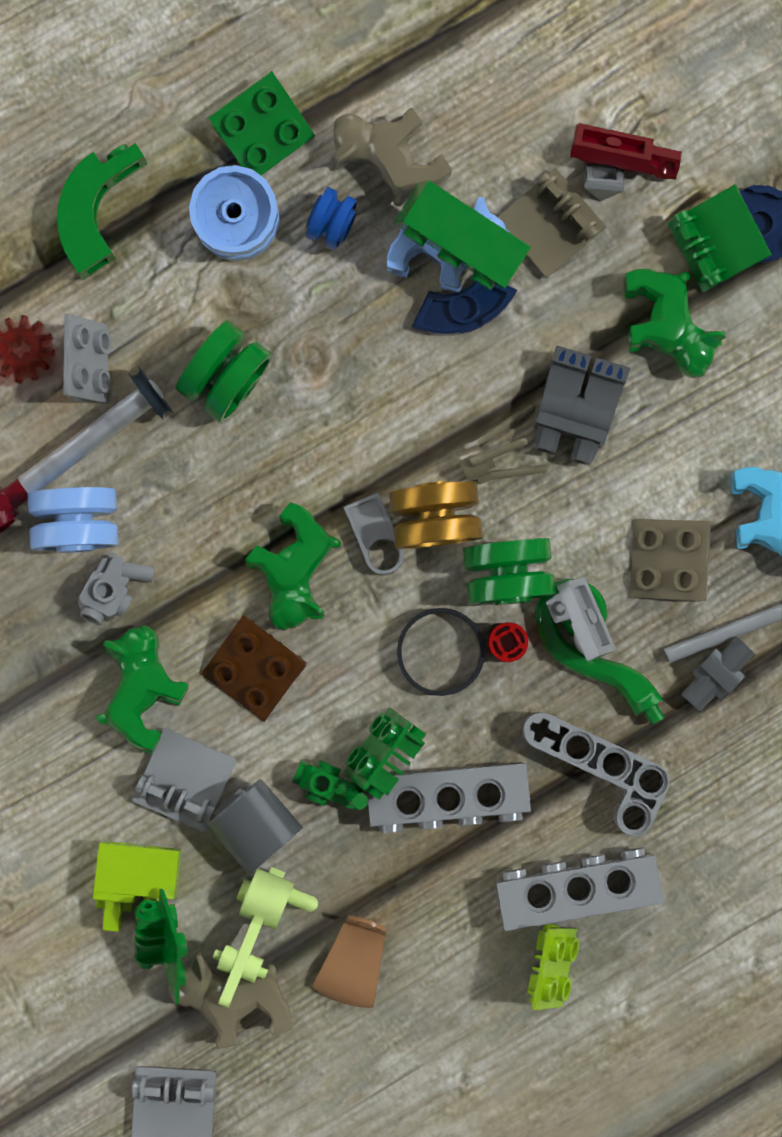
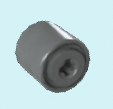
[207,779,303,875]

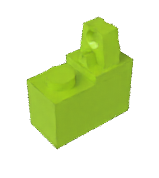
[93,841,182,932]

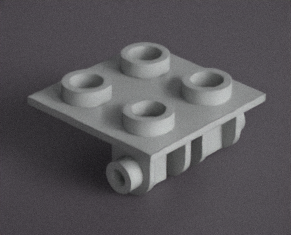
[64,314,111,403]
[132,728,237,833]
[131,1066,216,1137]

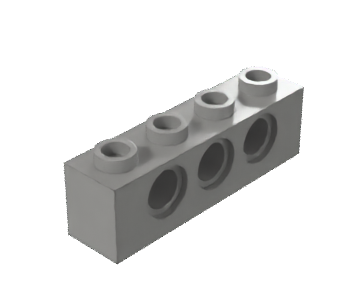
[367,762,531,833]
[495,847,664,931]

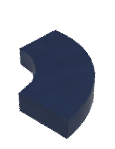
[412,282,517,336]

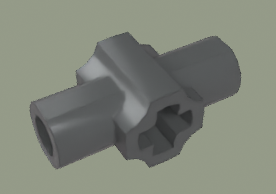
[681,637,755,712]

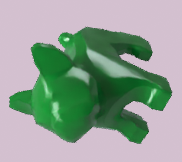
[624,269,726,378]
[245,502,341,631]
[96,625,189,754]

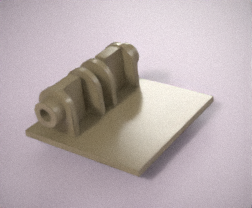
[498,168,607,278]
[630,519,711,602]

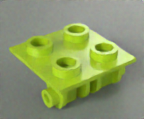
[527,923,579,1010]

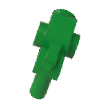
[292,760,368,811]

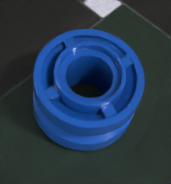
[306,187,358,251]

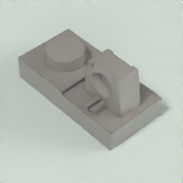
[546,577,616,661]

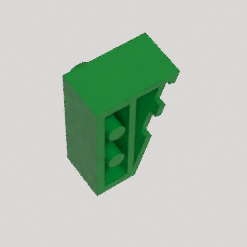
[393,180,531,291]

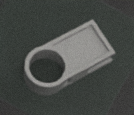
[344,493,404,575]

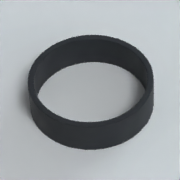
[397,608,485,696]

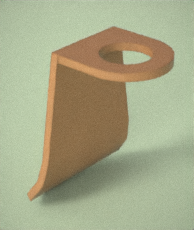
[312,915,387,1008]

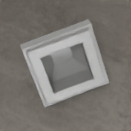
[584,163,624,201]

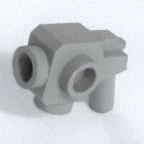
[77,553,154,625]

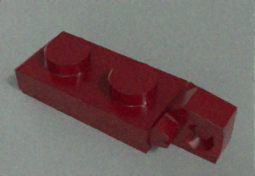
[570,123,682,180]

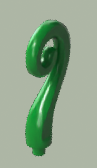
[535,579,665,726]

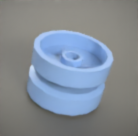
[189,165,280,261]
[28,487,119,553]

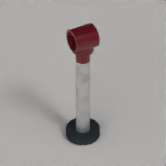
[0,366,173,534]

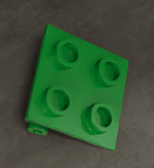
[207,71,316,176]
[667,184,772,292]
[344,707,426,800]
[134,889,187,1004]

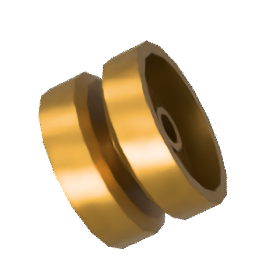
[389,481,483,549]

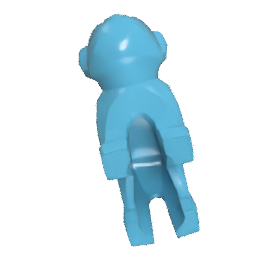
[730,467,782,557]

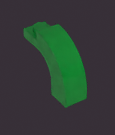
[57,143,148,280]

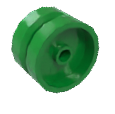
[175,320,273,424]
[463,538,556,606]

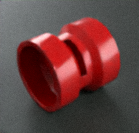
[487,622,529,663]

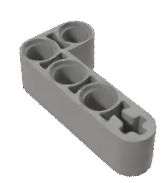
[522,712,670,836]

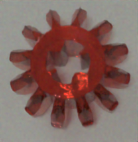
[0,315,56,384]

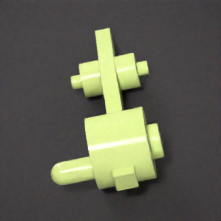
[213,867,318,1008]

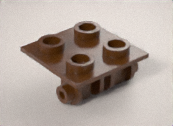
[201,615,307,722]

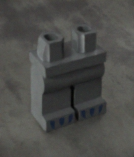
[533,346,630,466]

